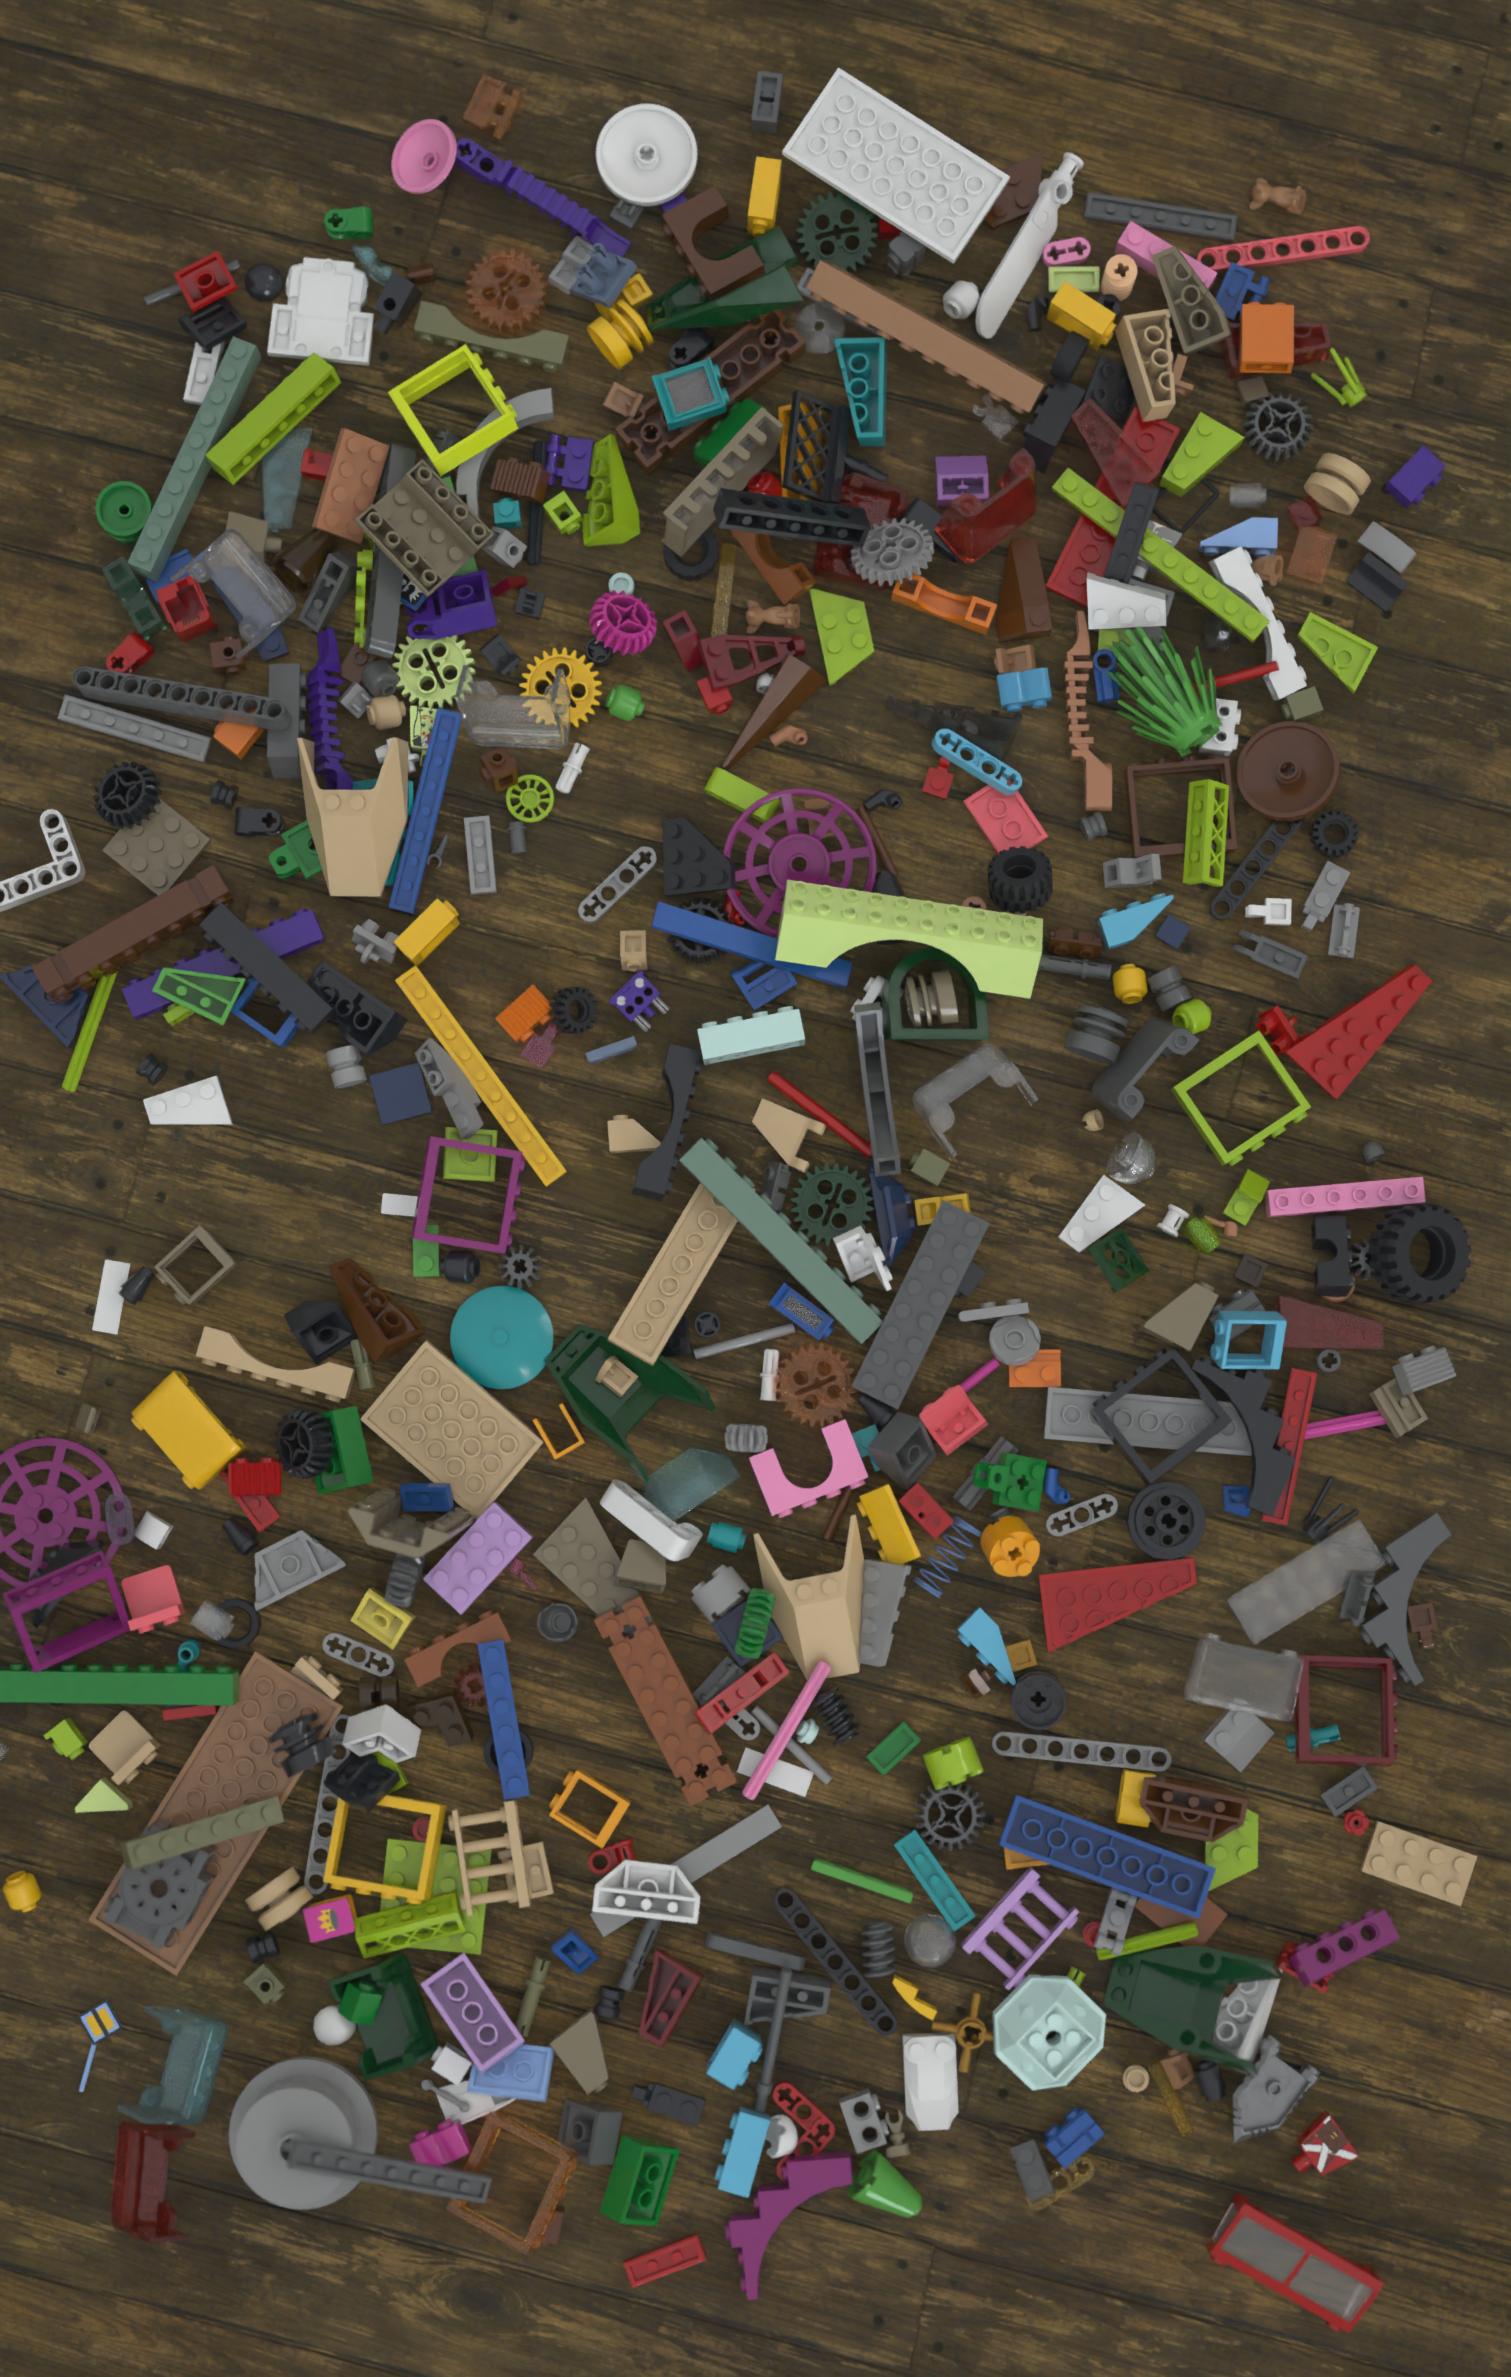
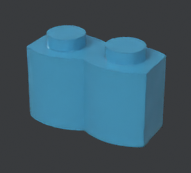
[996,668,1052,712]

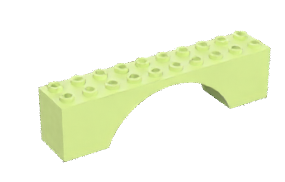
[775,880,1043,999]

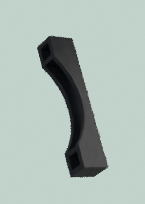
[632,1043,702,1202]

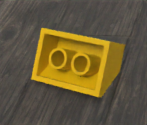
[856,1484,921,1564]

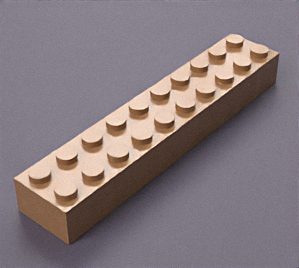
[806,260,1048,414]

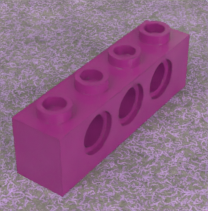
[1289,1909,1400,1987]

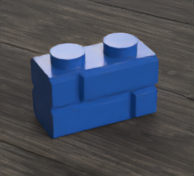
[1043,2106,1105,2169]

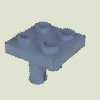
[571,243,637,308]

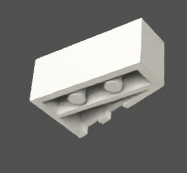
[1087,572,1167,629]

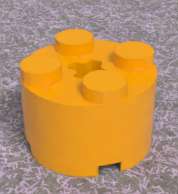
[980,1516,1040,1577]

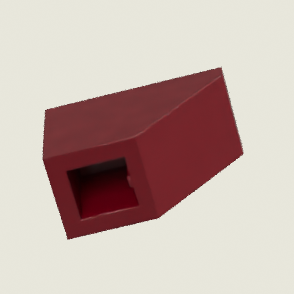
[663,610,704,673]

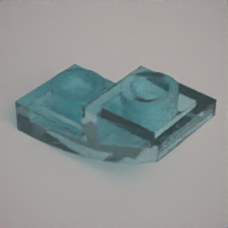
[353,245,395,287]

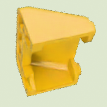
[131,1370,248,1490]

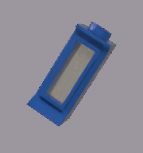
[769,1283,835,1341]

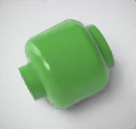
[605,684,645,721]

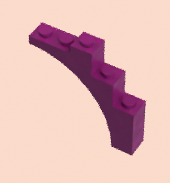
[725,2151,853,2300]

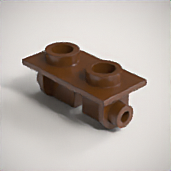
[1047,928,1102,959]

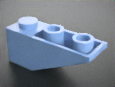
[1197,517,1278,558]

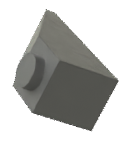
[298,551,362,633]

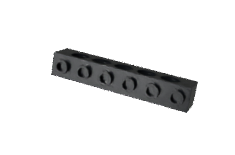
[713,488,871,547]

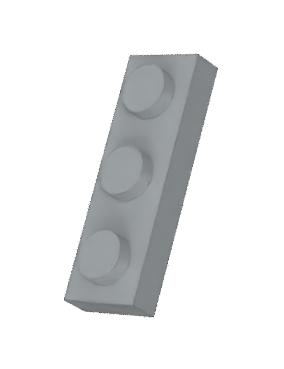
[464,815,497,895]

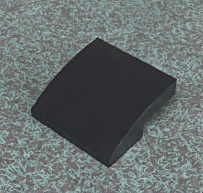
[324,1752,400,1814]

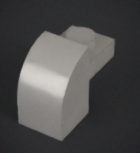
[1103,854,1161,888]

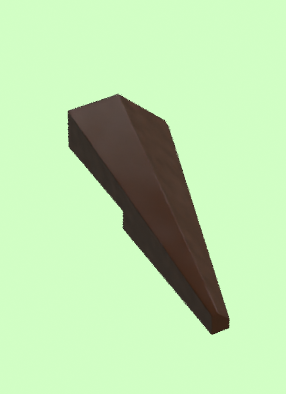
[721,654,827,770]

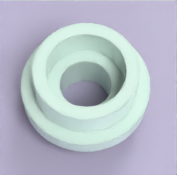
[796,1718,819,1744]

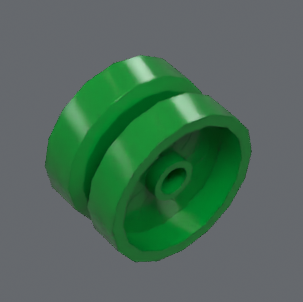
[95,481,154,545]

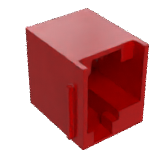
[156,575,218,643]

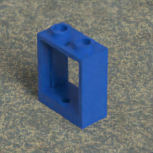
[230,976,299,1049]

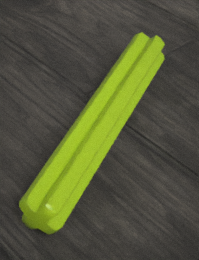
[1096,1922,1198,1960]

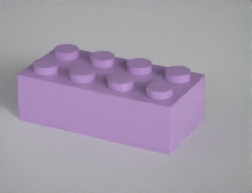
[423,1502,534,1614]
[421,1953,525,2074]

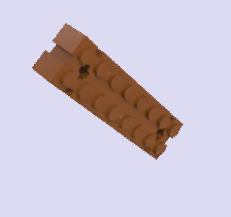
[594,1593,737,1806]

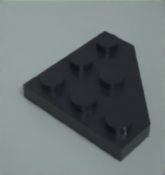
[662,817,736,897]

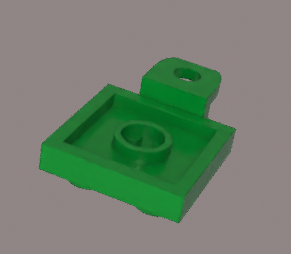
[268,820,323,880]
[972,1452,1047,1512]

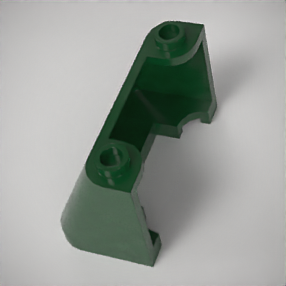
[328,1953,438,2081]

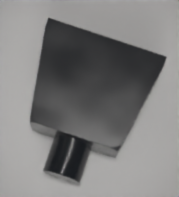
[374,271,424,335]

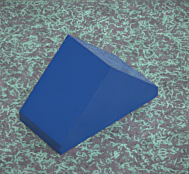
[551,1926,598,1975]

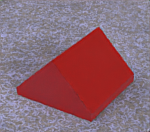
[174,251,238,312]

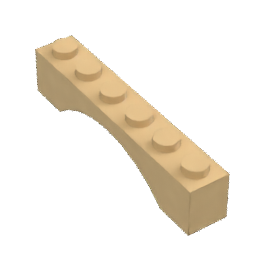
[196,1326,356,1403]

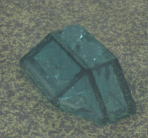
[644,1448,741,1521]

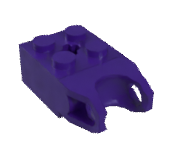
[404,569,498,639]

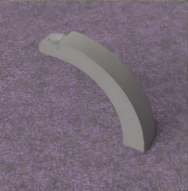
[456,388,554,519]

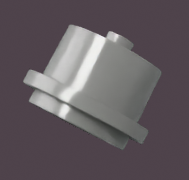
[229,2056,378,2209]

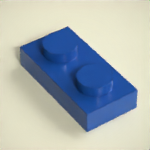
[399,1483,454,1511]

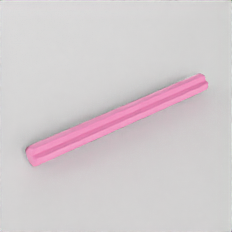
[742,1661,831,1800]

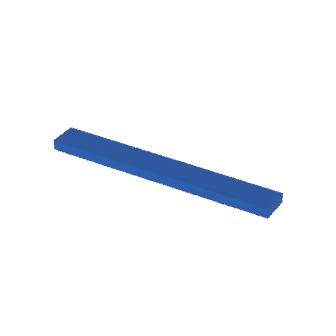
[389,708,463,914]
[650,901,852,988]

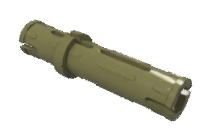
[515,1955,552,2037]

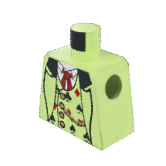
[410,705,459,767]

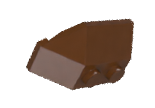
[1139,1776,1249,1842]

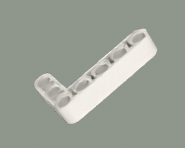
[0,809,85,912]

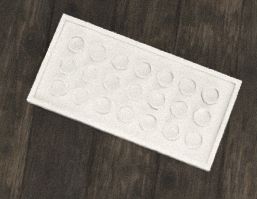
[782,68,1010,264]

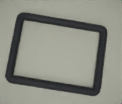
[1152,478,1219,534]

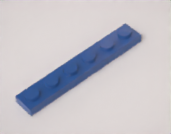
[477,1639,530,1800]

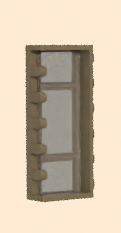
[661,407,784,557]

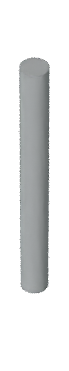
[693,1323,795,1359]
[751,1705,833,1785]

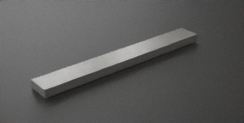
[590,1804,782,1937]

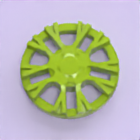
[506,775,554,823]

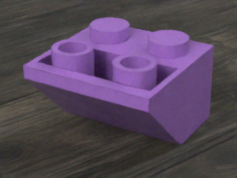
[935,456,989,508]

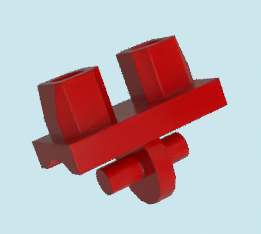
[1255,1005,1300,1055]

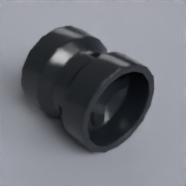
[586,637,612,667]
[246,1930,280,1964]
[594,1985,625,2018]

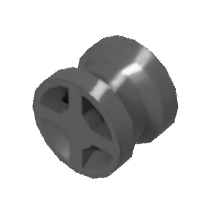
[1079,811,1108,842]

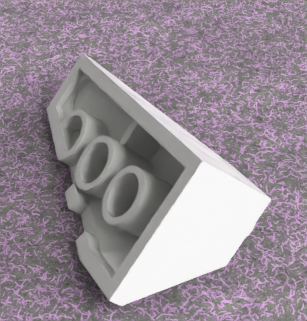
[1213,1967,1283,2075]

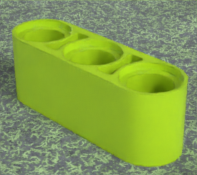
[704,767,781,823]

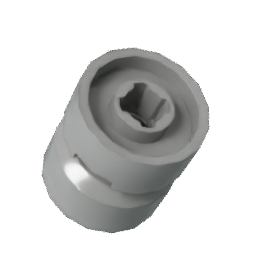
[326,1045,367,1089]

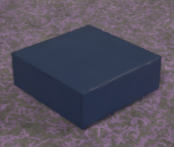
[1155,914,1190,950]

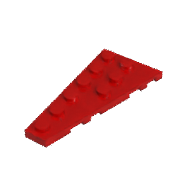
[1281,964,1432,1100]
[1038,1557,1197,1653]

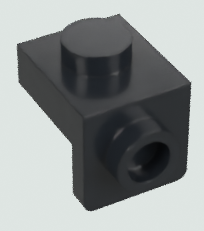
[479,633,522,676]

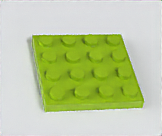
[377,1838,492,1955]

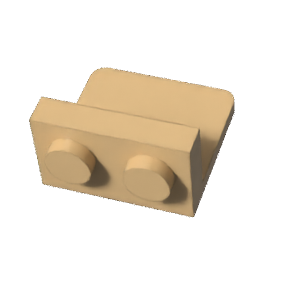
[290,1655,344,1700]
[89,1710,161,1785]

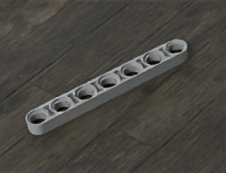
[304,1714,351,1894]
[991,1731,1171,1771]

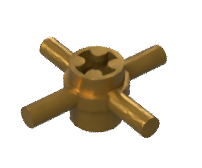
[931,1992,994,2073]

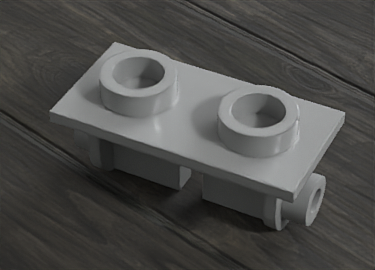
[1328,903,1360,958]

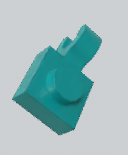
[852,1424,881,1472]

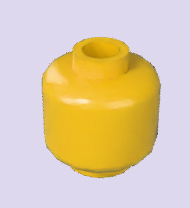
[1112,964,1148,1004]
[3,1871,42,1912]

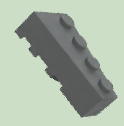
[267,663,307,779]

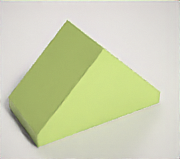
[75,1777,132,1813]

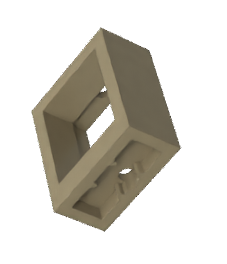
[154,1225,238,1306]

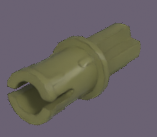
[351,1338,376,1390]

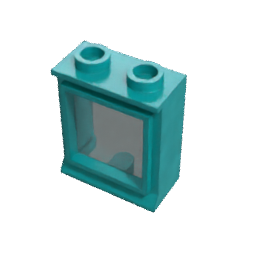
[652,357,730,431]

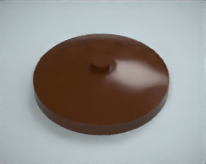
[1236,721,1340,821]

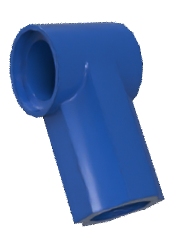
[1092,649,1119,702]

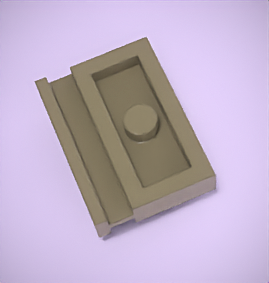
[1369,1377,1428,1438]

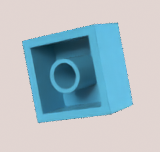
[706,2019,763,2090]

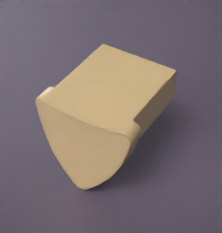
[595,1356,638,1398]

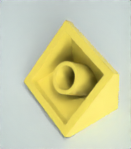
[350,1587,416,1650]

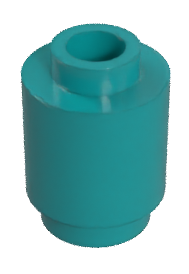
[707,1522,746,1553]

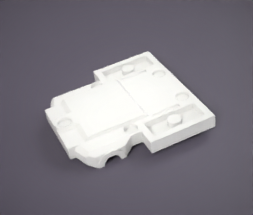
[267,257,375,366]

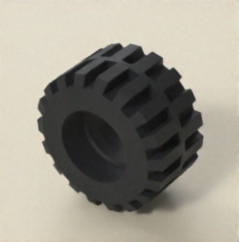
[987,846,1053,914]

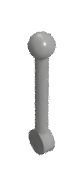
[421,2079,470,2112]

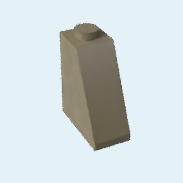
[550,2007,610,2095]

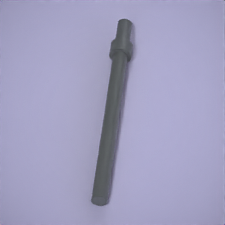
[755,1967,792,2112]

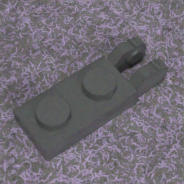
[1232,930,1308,980]

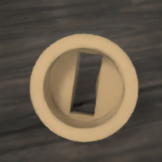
[1082,1109,1104,1131]

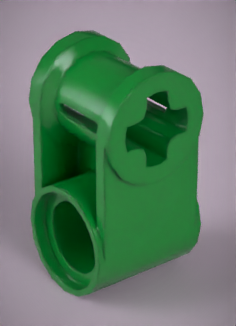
[324,207,374,240]

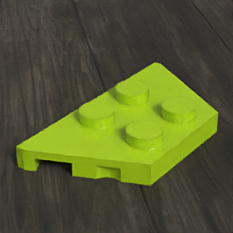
[809,589,874,686]
[1204,1809,1258,1891]

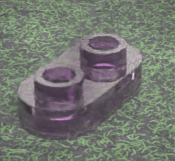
[105,1493,136,1545]

